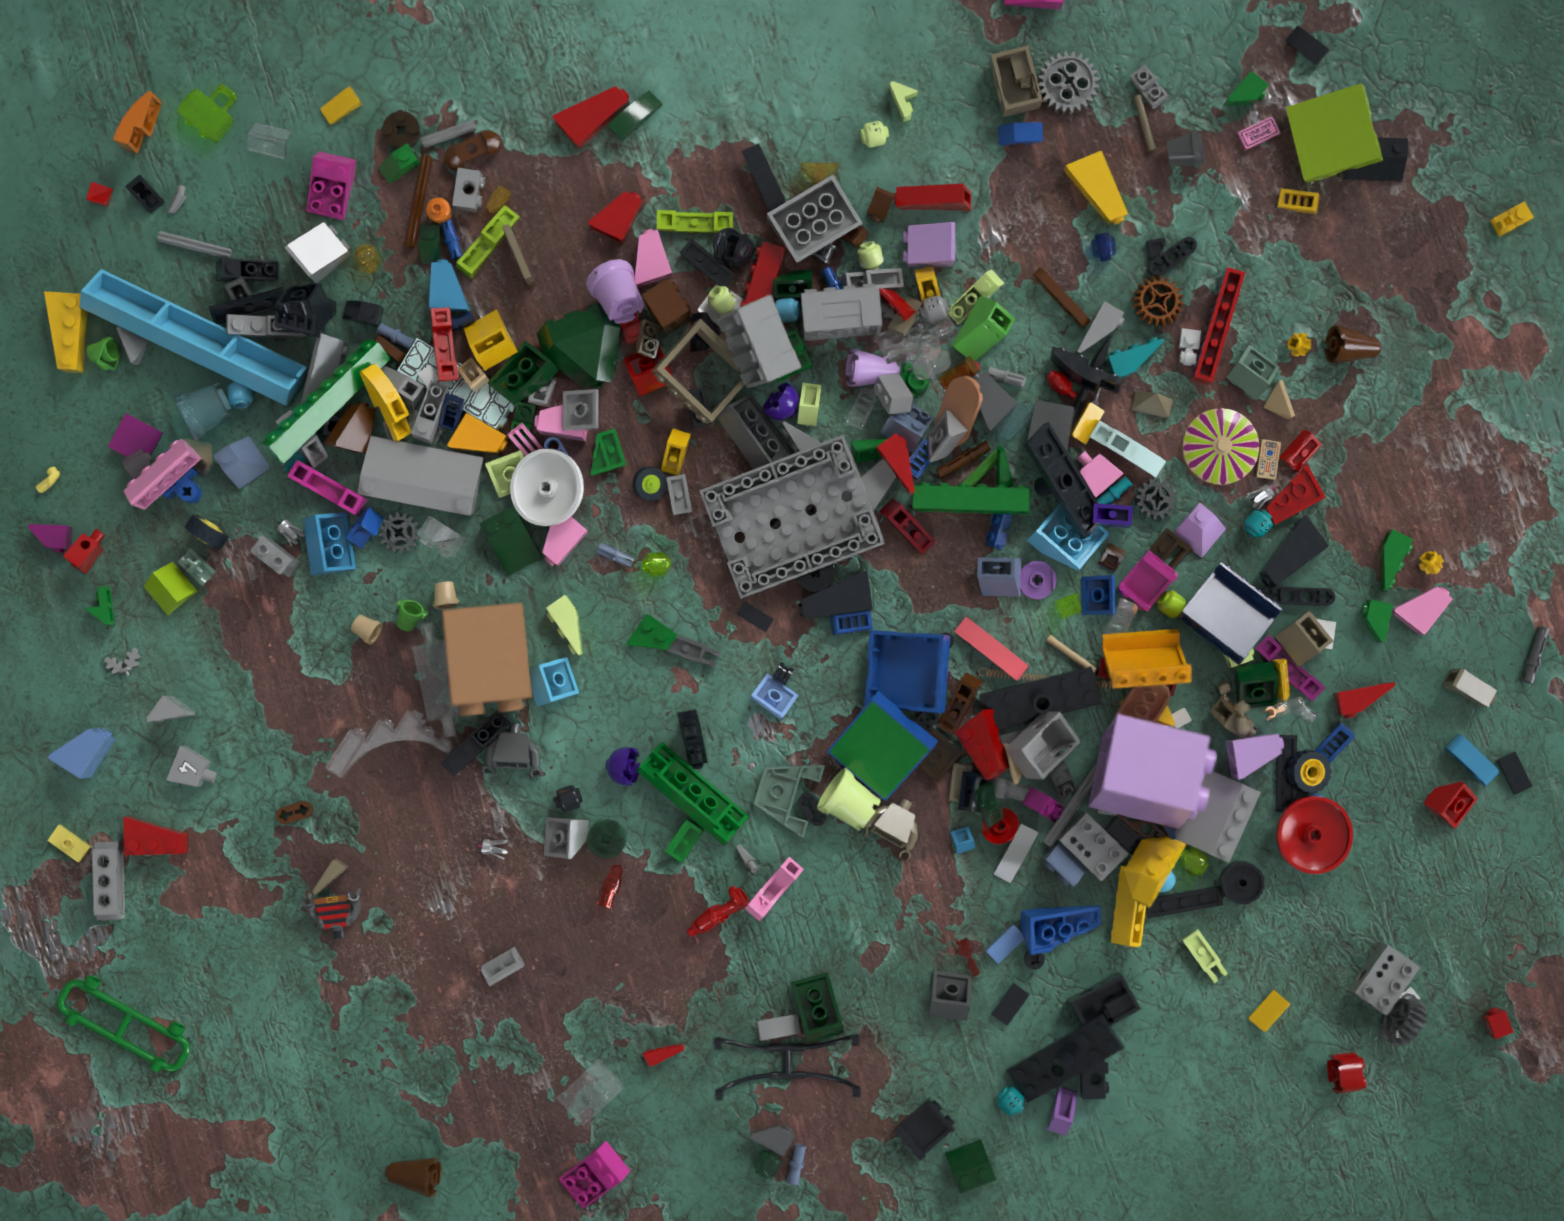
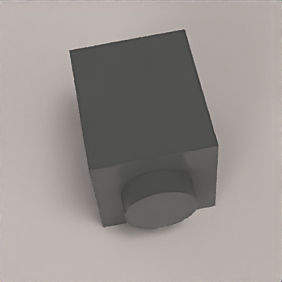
[121,448,154,479]

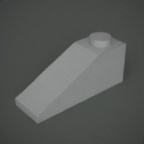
[1075,301,1125,354]

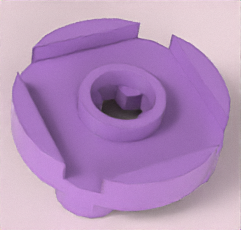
[1021,561,1057,600]

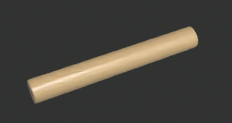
[1046,635,1097,673]

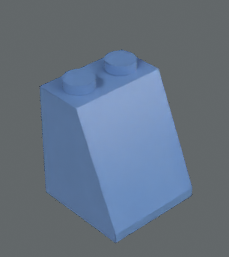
[48,727,116,779]

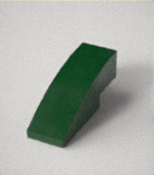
[607,91,663,142]

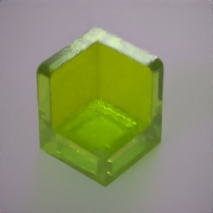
[1054,592,1082,619]

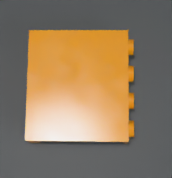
[1102,629,1191,688]

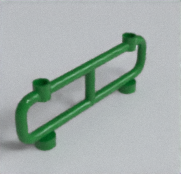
[57,975,190,1072]

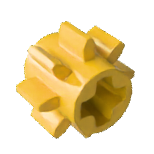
[1287,333,1312,356]
[1418,551,1444,575]

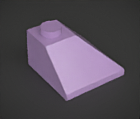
[1173,503,1226,558]

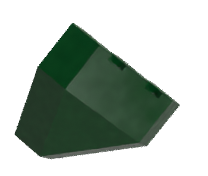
[536,303,620,390]

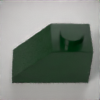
[773,270,813,298]

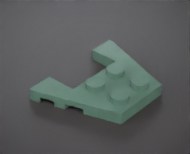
[754,765,825,838]

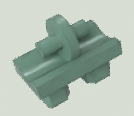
[177,548,216,586]

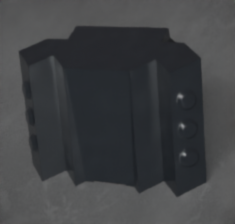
[275,283,337,338]

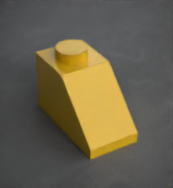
[914,265,941,302]
[661,429,691,476]

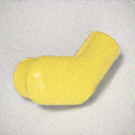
[36,467,60,493]

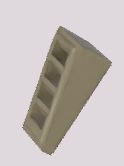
[312,859,349,894]

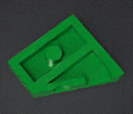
[590,428,627,476]
[626,614,678,651]

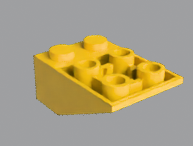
[464,309,518,371]

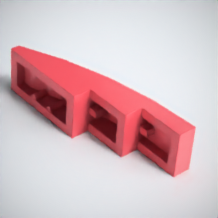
[954,617,1029,681]

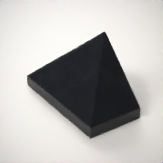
[690,312,720,352]

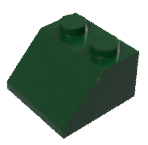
[1234,661,1279,708]
[945,1139,996,1194]

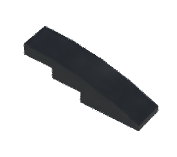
[742,143,786,212]

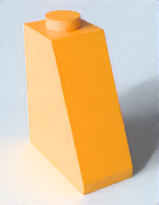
[447,413,509,454]

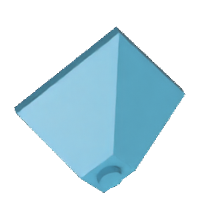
[1027,504,1109,571]

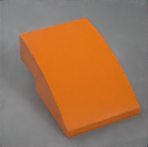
[113,91,162,153]

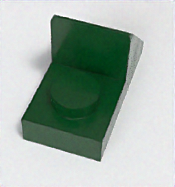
[419,225,441,264]

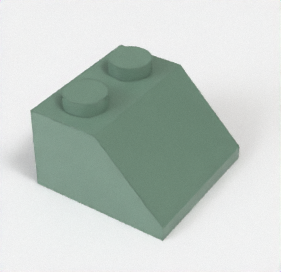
[1226,345,1280,400]

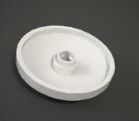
[510,449,584,526]

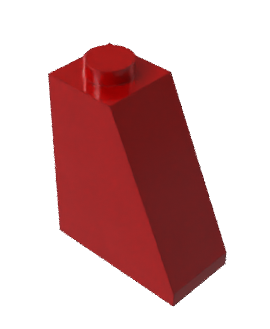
[588,191,643,244]

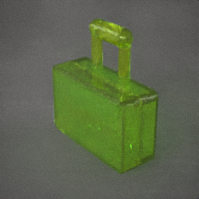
[177,84,237,143]

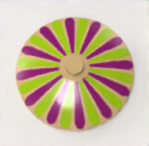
[1182,408,1259,485]

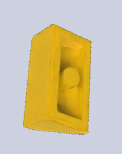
[1070,402,1104,445]
[1272,659,1290,701]
[1248,989,1290,1033]

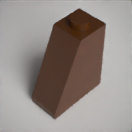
[325,401,376,454]

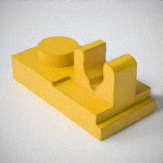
[1490,201,1534,237]

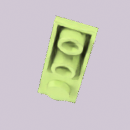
[948,269,1004,325]
[546,595,583,656]

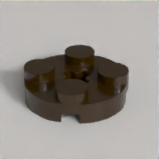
[381,110,420,149]

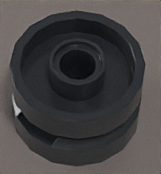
[1219,861,1265,904]

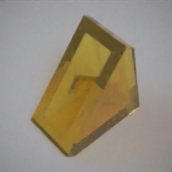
[801,163,839,185]

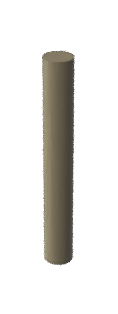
[1133,94,1156,151]

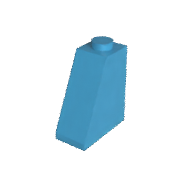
[429,259,470,312]

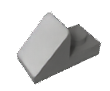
[528,377,557,407]

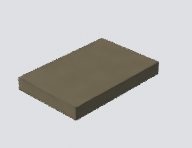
[502,224,535,286]

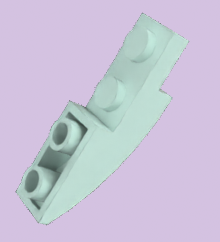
[1090,421,1166,477]

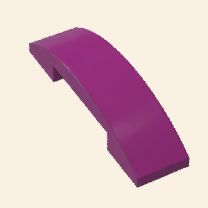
[1255,635,1325,702]

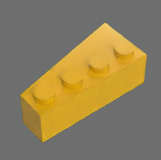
[44,291,88,373]

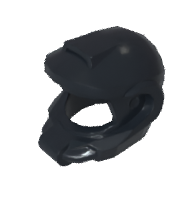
[712,227,754,268]

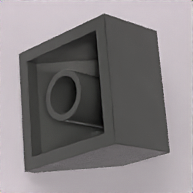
[929,971,972,1021]

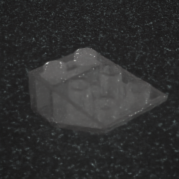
[556,1058,625,1126]

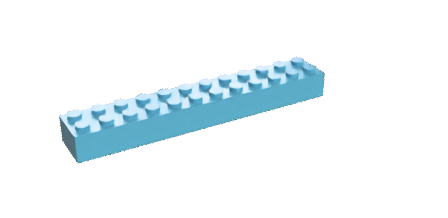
[80,269,307,406]

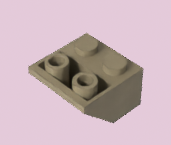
[1274,611,1333,667]

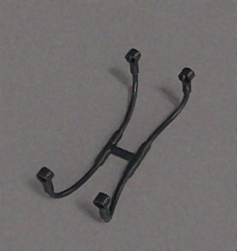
[714,1034,861,1101]

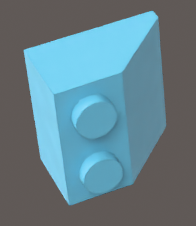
[529,657,579,707]

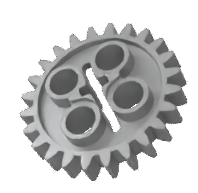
[1037,51,1100,114]

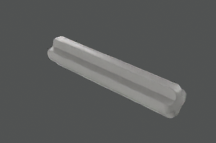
[421,120,476,148]

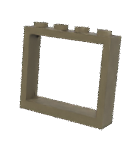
[651,319,744,424]

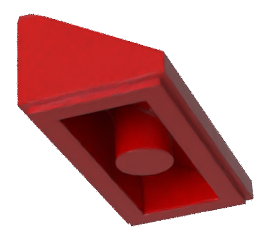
[879,288,916,321]
[1280,430,1322,473]

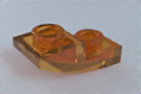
[937,356,980,392]

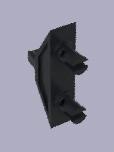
[677,709,708,769]

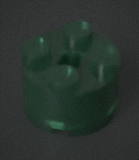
[587,819,627,859]

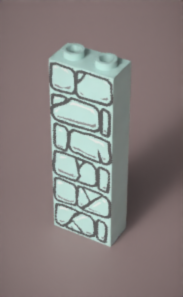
[397,338,516,431]

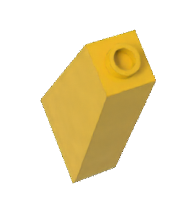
[1064,151,1128,225]

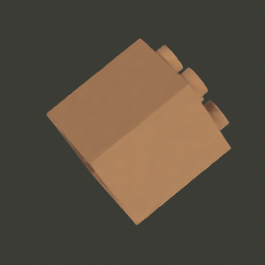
[441,603,532,716]

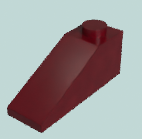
[879,498,936,555]

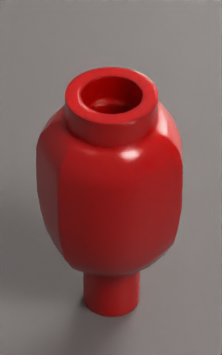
[1046,370,1077,399]

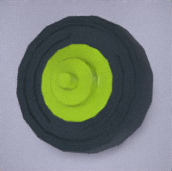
[632,466,667,501]

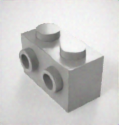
[874,374,913,414]

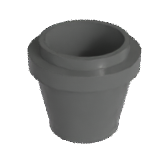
[1167,130,1204,169]

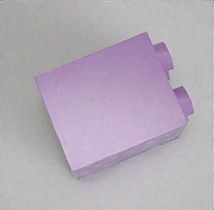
[1088,714,1216,829]

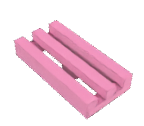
[507,422,544,456]

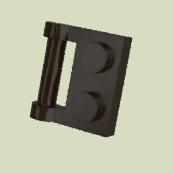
[1148,528,1193,570]

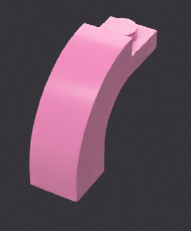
[745,857,804,921]

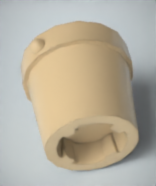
[433,582,459,609]
[351,615,383,645]

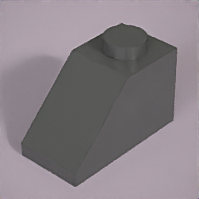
[750,1123,795,1157]

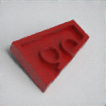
[1265,464,1326,525]

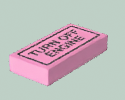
[1237,116,1280,151]

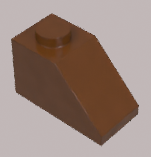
[867,187,895,224]

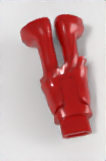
[687,885,750,937]

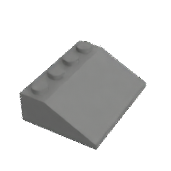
[767,175,863,263]
[1175,771,1261,863]

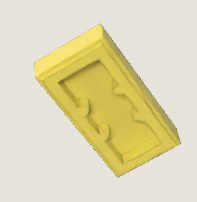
[47,824,92,863]

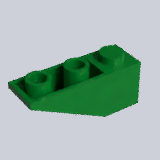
[1379,529,1413,592]

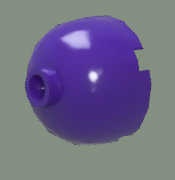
[763,382,799,420]
[605,747,640,786]

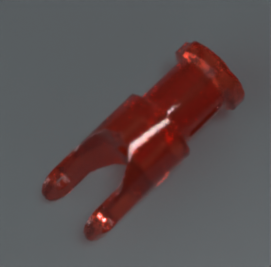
[597,865,623,909]

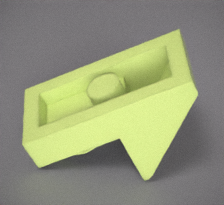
[889,81,918,122]

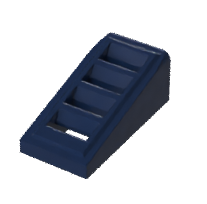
[438,393,465,432]

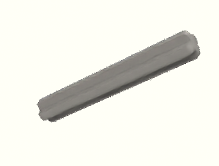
[157,231,232,259]

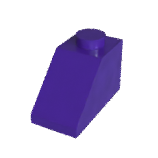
[1092,503,1133,528]

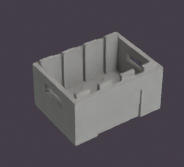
[801,284,882,341]
[717,295,801,388]

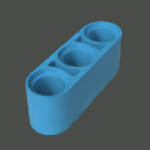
[1445,734,1499,786]

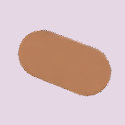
[935,376,983,447]
[1113,684,1170,723]

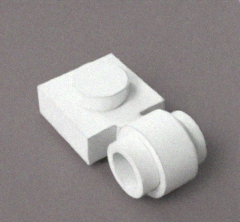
[1179,328,1201,366]

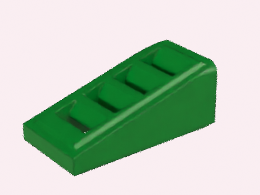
[851,439,887,464]
[996,445,1014,488]

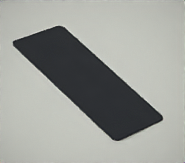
[737,602,773,632]

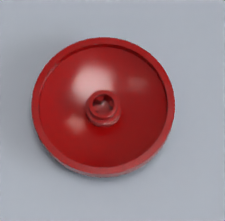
[1276,796,1353,874]

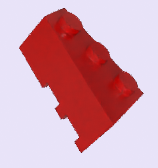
[955,709,1010,780]
[123,816,188,856]

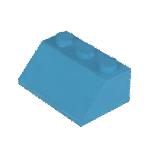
[302,513,356,575]

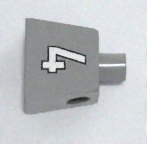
[166,746,217,787]

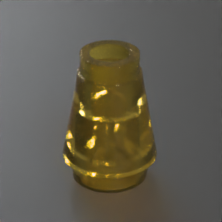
[485,184,512,213]

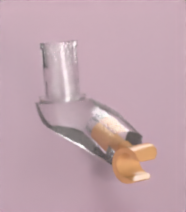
[1262,697,1318,724]

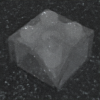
[417,515,467,559]

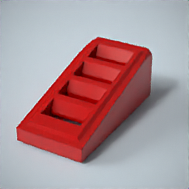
[643,1043,685,1067]

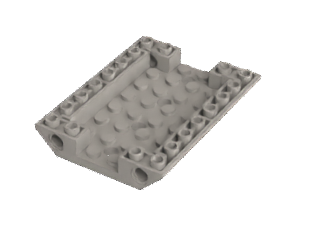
[700,435,885,598]

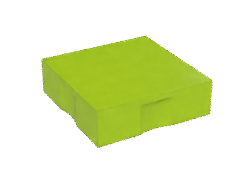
[1286,83,1383,183]

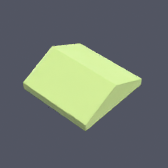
[485,450,524,498]

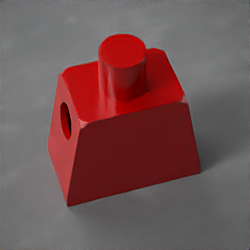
[63,529,105,575]

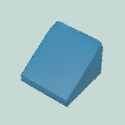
[950,826,975,854]

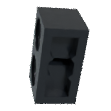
[958,771,992,814]

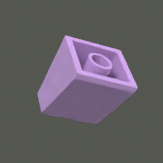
[903,222,955,268]
[1225,734,1284,779]

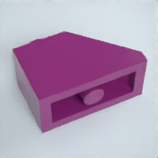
[28,524,72,553]

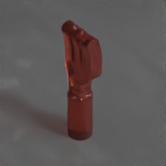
[956,937,980,976]

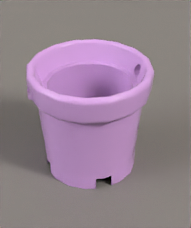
[586,259,644,324]

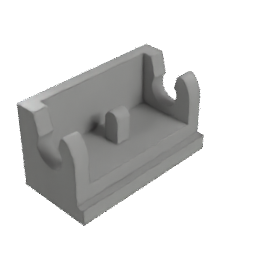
[480,947,525,986]

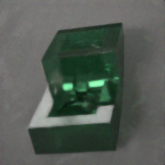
[976,781,1003,827]

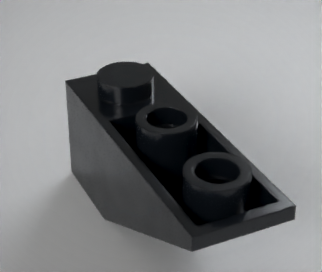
[216,258,279,282]

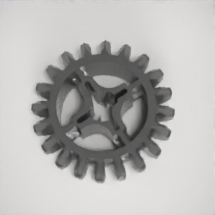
[1380,995,1428,1047]

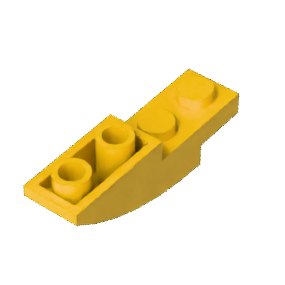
[359,364,412,441]

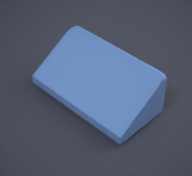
[985,923,1024,964]

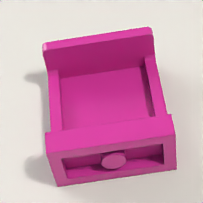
[1118,550,1178,612]

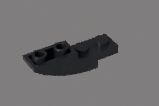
[1050,346,1123,393]
[440,709,511,777]

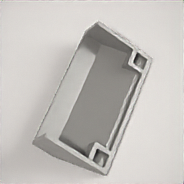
[357,436,484,516]

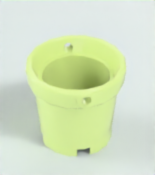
[817,768,880,831]

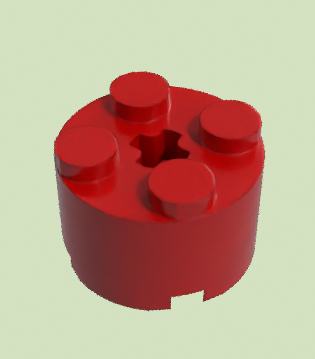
[1327,1052,1367,1094]

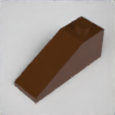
[937,673,983,736]

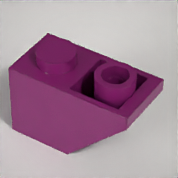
[1022,786,1065,823]

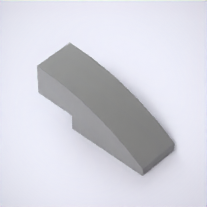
[841,268,904,290]
[993,823,1038,883]

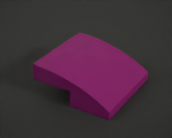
[108,413,163,457]

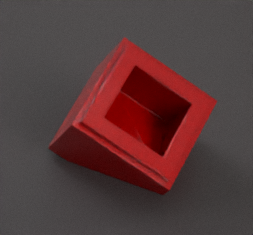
[86,182,114,207]

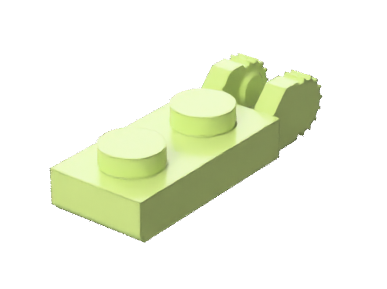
[1182,929,1228,984]

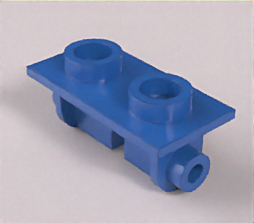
[985,514,1013,550]

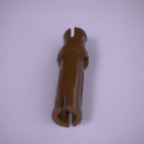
[936,440,992,479]

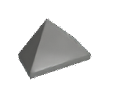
[117,326,149,365]

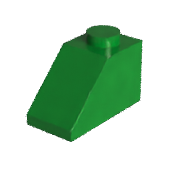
[1224,70,1269,106]
[378,143,420,184]
[1361,599,1393,643]

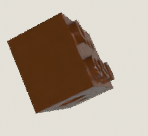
[642,278,692,336]

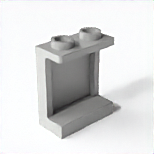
[251,536,301,578]

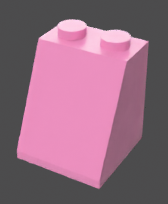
[534,405,588,442]

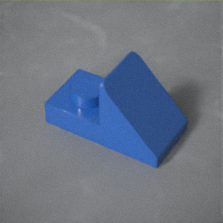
[345,506,384,549]

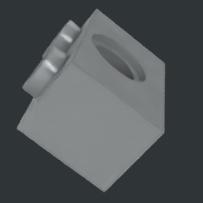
[452,168,485,212]

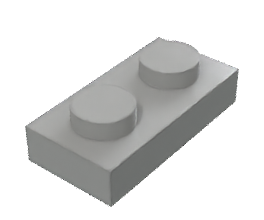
[666,474,692,516]

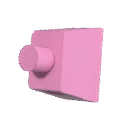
[1076,451,1124,498]

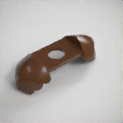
[444,130,501,171]

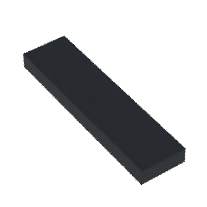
[209,287,284,325]
[1275,735,1297,812]
[1145,886,1223,918]

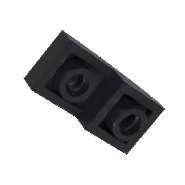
[1285,25,1329,65]

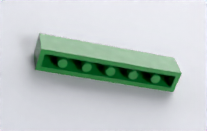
[913,483,1031,515]

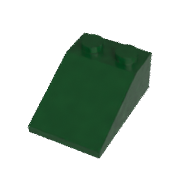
[488,340,559,405]
[479,506,542,576]
[791,972,844,1043]

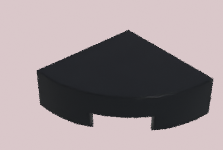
[1146,238,1166,260]

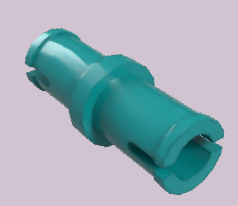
[1096,476,1133,504]

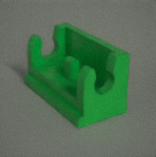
[665,819,704,862]

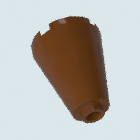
[1325,325,1382,363]
[385,1157,442,1197]

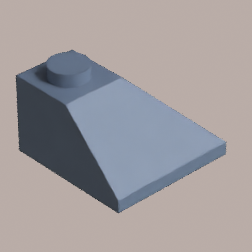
[213,436,271,489]

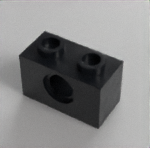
[1080,1060,1109,1099]

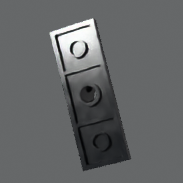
[1023,422,1099,539]
[979,666,1101,729]
[1006,1014,1124,1103]

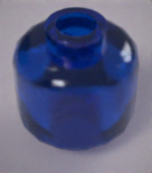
[1091,233,1117,262]

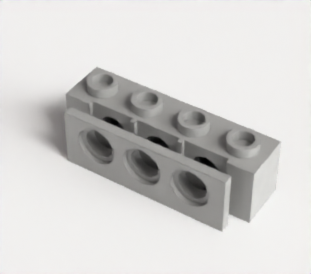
[92,841,125,920]

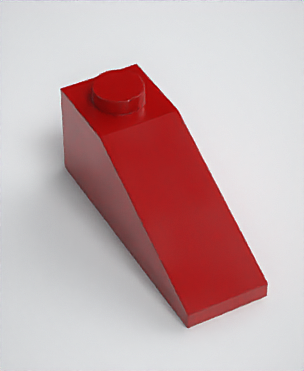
[877,433,915,495]
[1333,682,1395,718]

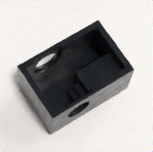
[1067,972,1141,1026]

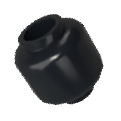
[553,785,583,812]

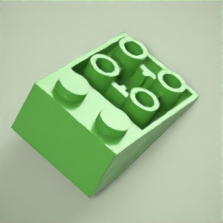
[952,296,1015,361]

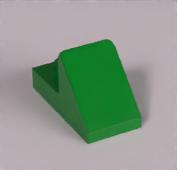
[85,586,115,625]

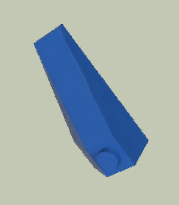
[1021,905,1101,955]

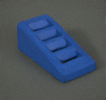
[909,438,931,480]
[830,610,873,635]
[1314,722,1355,763]

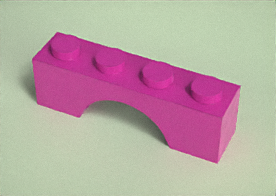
[287,460,367,516]

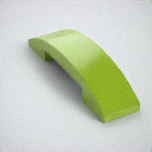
[656,210,733,233]

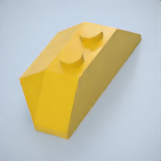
[1124,836,1186,907]

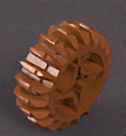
[1132,276,1184,327]

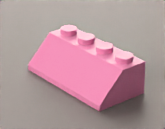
[124,439,202,510]

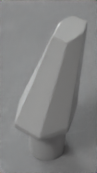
[167,185,187,214]
[736,844,758,873]

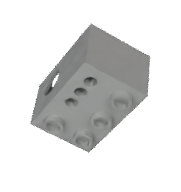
[1005,712,1081,780]
[1057,812,1128,882]
[1348,942,1420,1015]

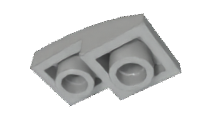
[1130,65,1168,109]
[756,1014,800,1041]

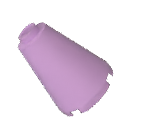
[845,349,900,387]

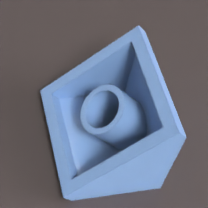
[750,673,799,720]

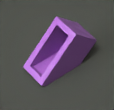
[1047,1086,1077,1136]

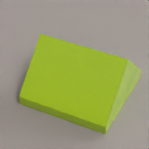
[144,562,197,615]

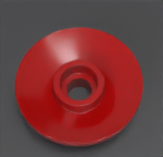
[982,808,1019,844]

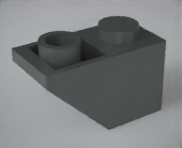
[1048,752,1077,799]

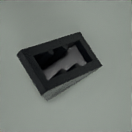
[125,174,165,214]

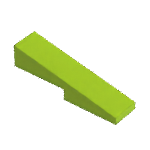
[456,205,520,279]

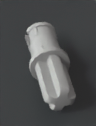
[988,366,1026,387]

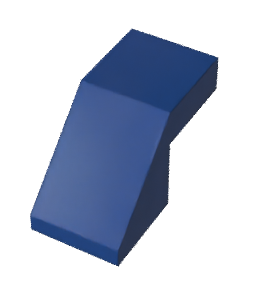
[998,122,1043,146]

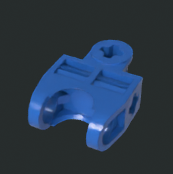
[163,449,202,503]

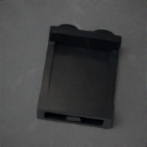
[894,1098,955,1161]

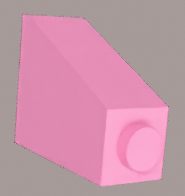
[635,229,673,288]
[542,517,588,566]
[1391,587,1453,636]

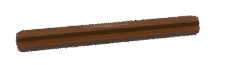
[404,155,432,248]

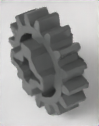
[1135,478,1177,520]
[379,512,421,554]

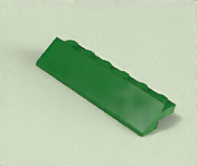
[636,741,749,846]

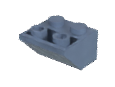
[880,404,934,452]
[977,557,1021,597]
[1042,841,1087,887]

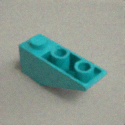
[1106,337,1164,378]

